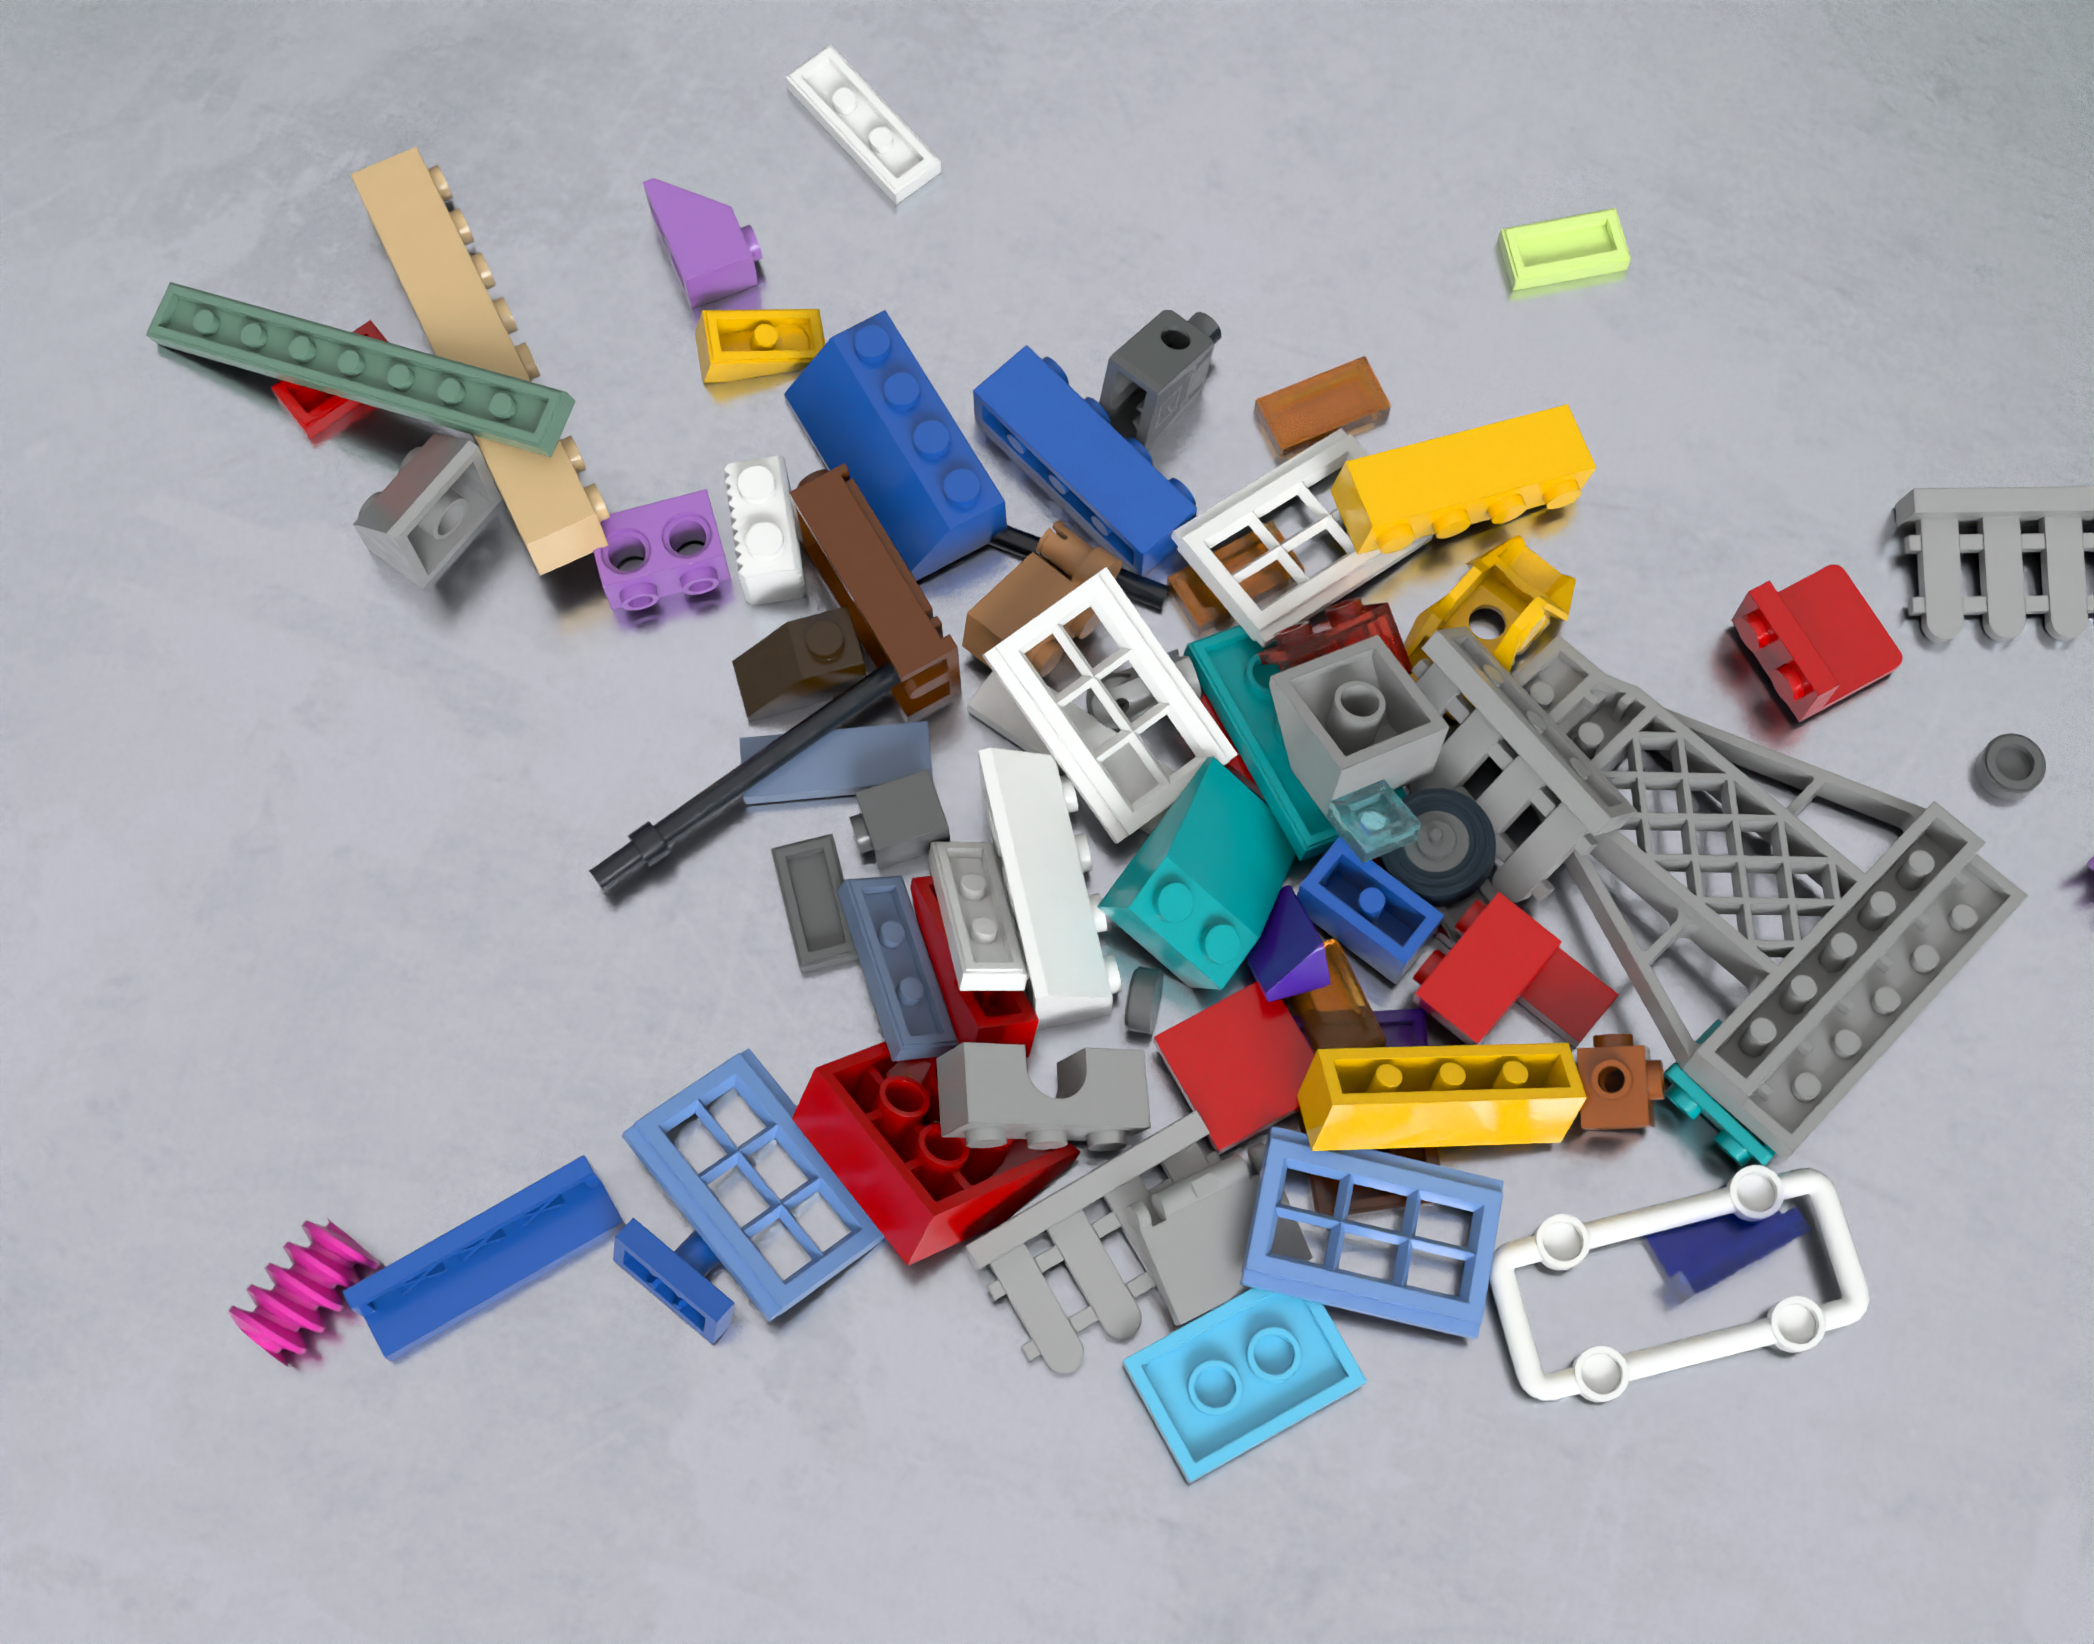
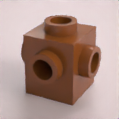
[1575,1034,1665,1130]

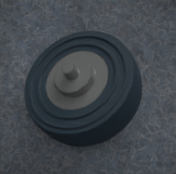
[1378,788,1496,906]

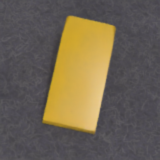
[695,309,825,383]

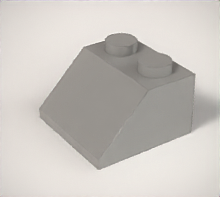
[353,433,502,589]
[1269,635,1449,817]

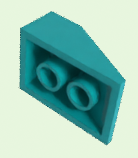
[1097,756,1296,990]

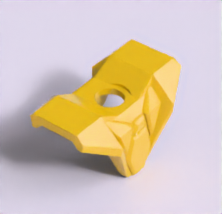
[1397,535,1576,720]

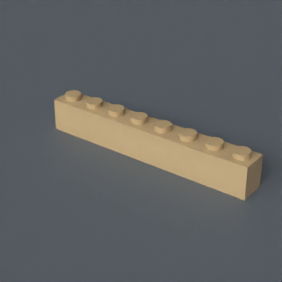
[350,146,610,576]

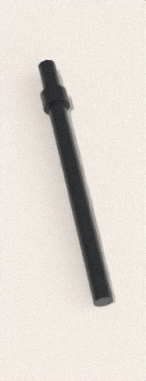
[589,661,901,892]

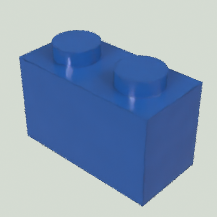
[1297,836,1445,984]

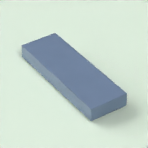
[739,721,934,804]
[837,875,959,1061]

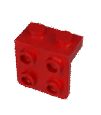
[1731,564,1903,722]

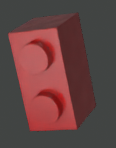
[1412,892,1562,1045]

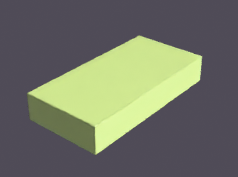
[1498,208,1631,291]

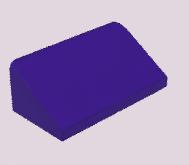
[1245,885,1331,1002]

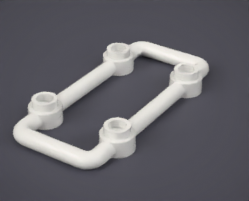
[1489,1165,1870,1402]

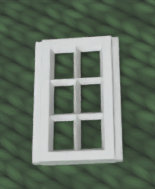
[1171,428,1434,648]
[982,567,1238,844]

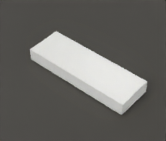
[785,44,942,205]
[928,841,1028,991]

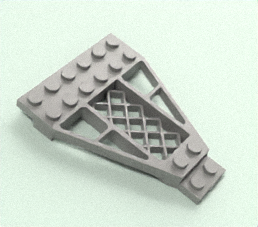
[1504,635,2028,1161]

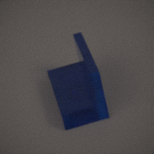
[1642,1185,1810,1304]

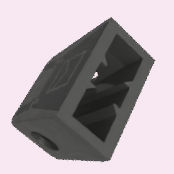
[1099,310,1221,451]

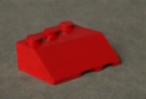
[792,1041,1081,1266]

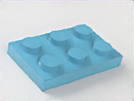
[1122,1288,1367,1484]

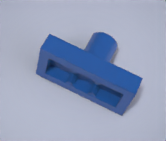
[613,1217,735,1345]

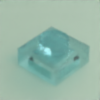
[1327,779,1421,863]

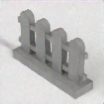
[1895,486,2094,643]
[1409,626,1637,903]
[962,1110,1222,1373]

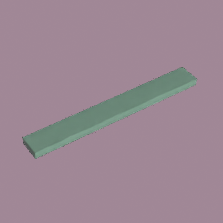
[146,282,576,457]

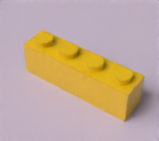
[1330,404,1597,555]
[1297,1043,1587,1151]

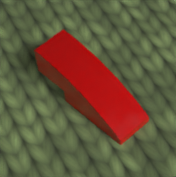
[910,876,1039,1058]

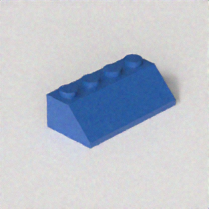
[784,310,1007,582]

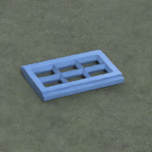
[622,1048,885,1322]
[1240,1126,1504,1340]

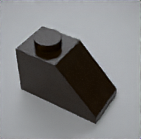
[732,606,867,722]

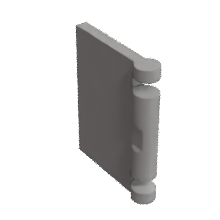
[1125,1142,1313,1325]

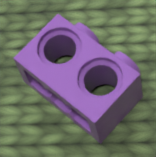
[593,489,731,610]

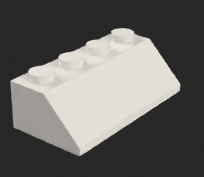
[978,747,1122,1031]

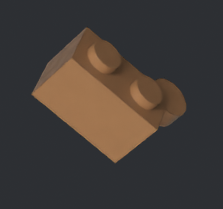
[962,520,1122,678]

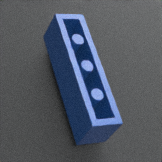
[973,345,1197,577]

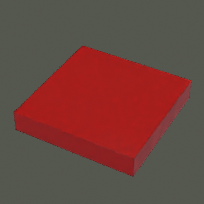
[1153,981,1315,1155]

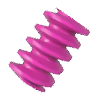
[228,1217,380,1367]

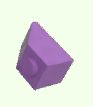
[643,178,763,309]

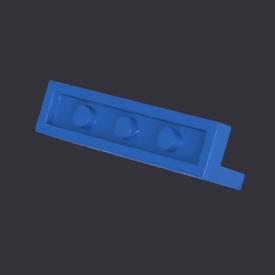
[342,1155,626,1361]

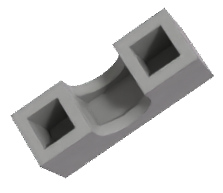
[936,1042,1151,1151]

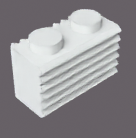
[723,456,807,605]

